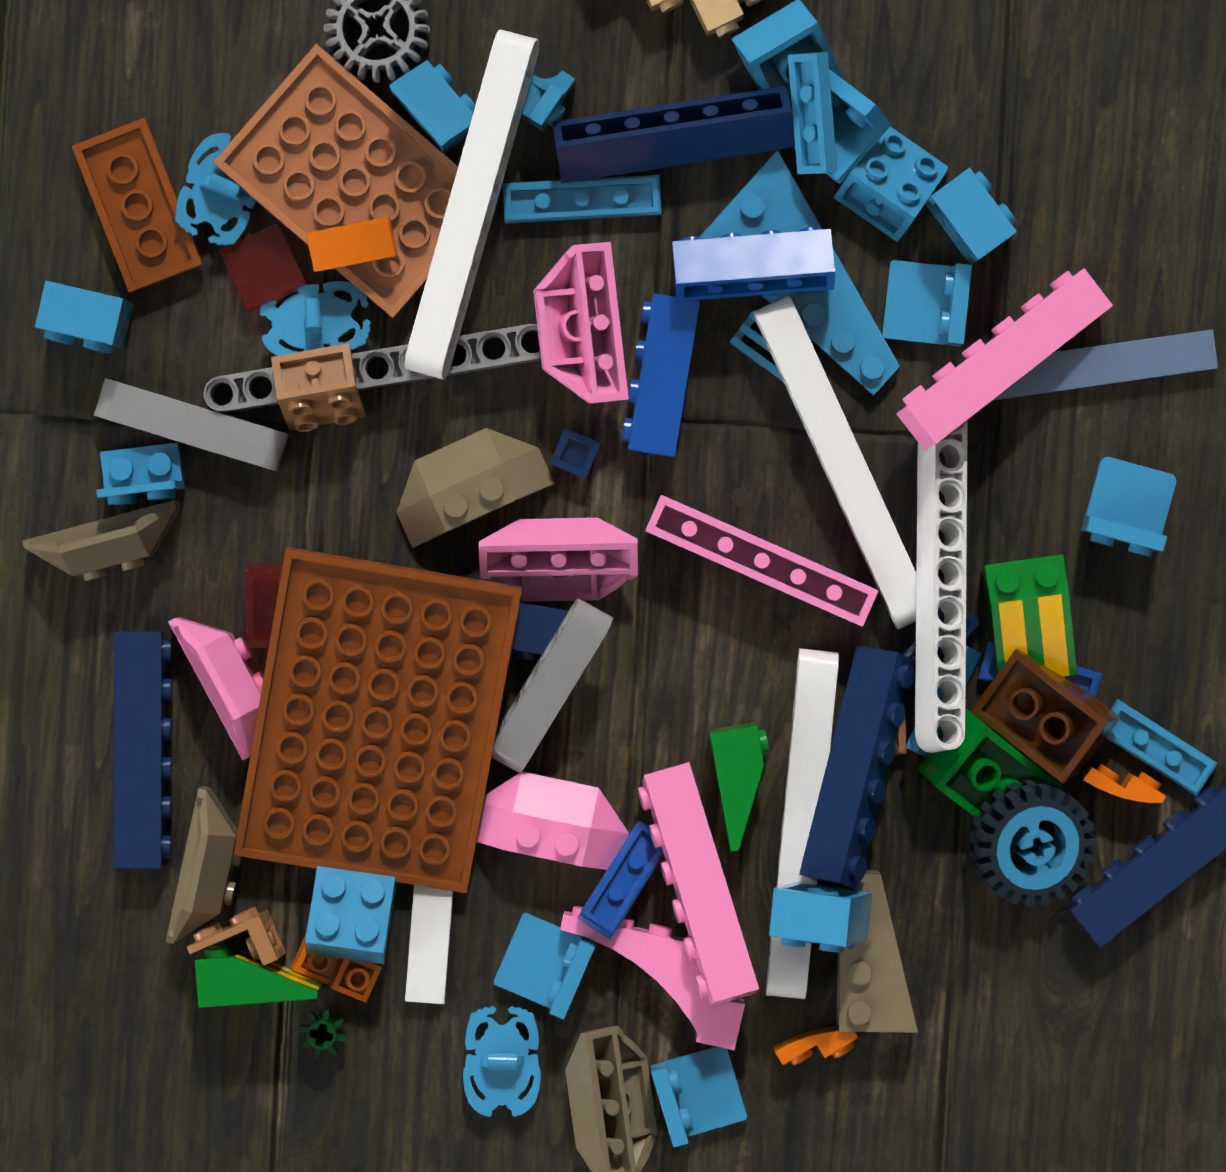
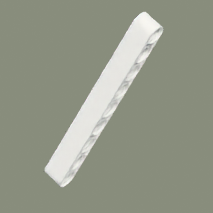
[404,30,539,380]
[753,295,916,630]
[915,420,968,753]
[766,648,839,999]

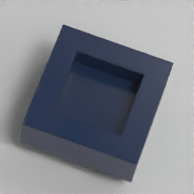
[550,428,601,479]

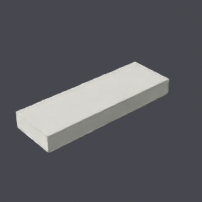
[405,885,453,1004]

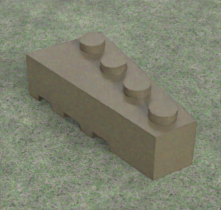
[836,870,918,1033]

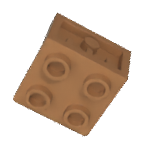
[271,343,366,432]
[187,907,286,966]

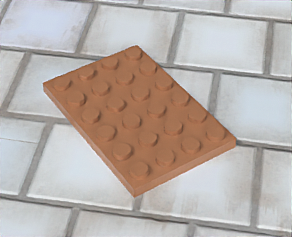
[213,44,458,319]

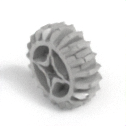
[324,0,430,83]

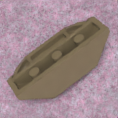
[396,428,555,548]
[22,500,181,582]
[165,786,242,944]
[565,1025,658,1172]

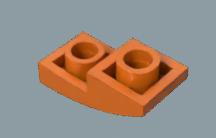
[306,216,398,272]
[1079,764,1167,803]
[291,934,382,1003]
[774,1026,858,1065]

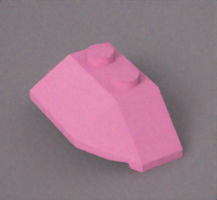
[533,242,629,404]
[479,518,638,602]
[168,617,264,760]
[476,771,629,870]

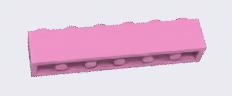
[896,268,1113,451]
[645,495,879,627]
[638,762,759,1006]

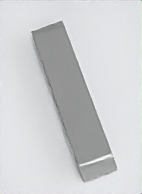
[94,378,289,472]
[491,598,613,773]

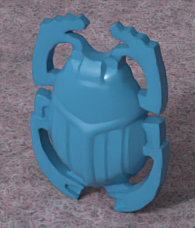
[175,133,256,246]
[259,281,371,356]
[463,1006,541,1117]

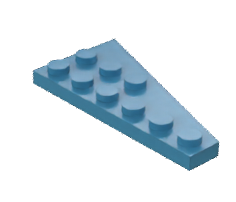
[700,150,900,396]

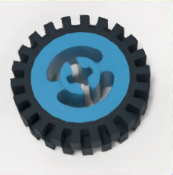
[969,780,1096,907]

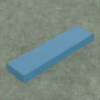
[503,175,661,224]

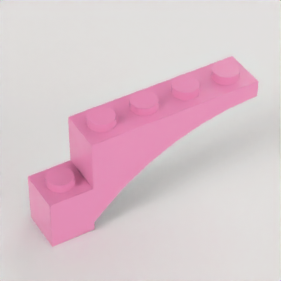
[560,906,745,1050]

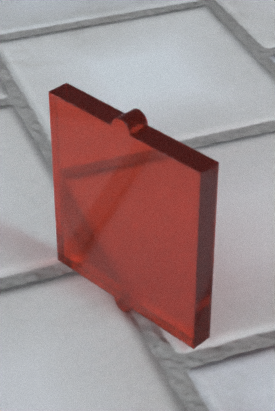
[219,223,307,312]

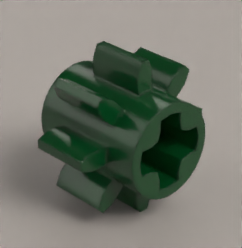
[298,1008,347,1058]

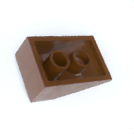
[971,649,1121,784]

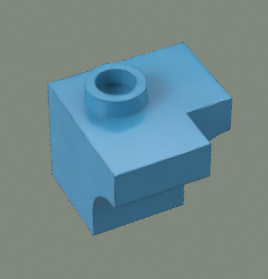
[521,70,576,132]

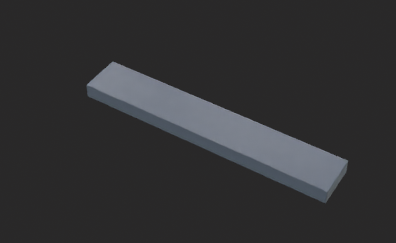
[992,329,1218,401]

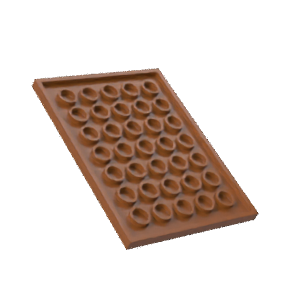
[234,547,522,893]

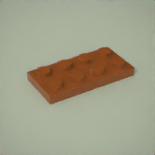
[72,117,204,294]

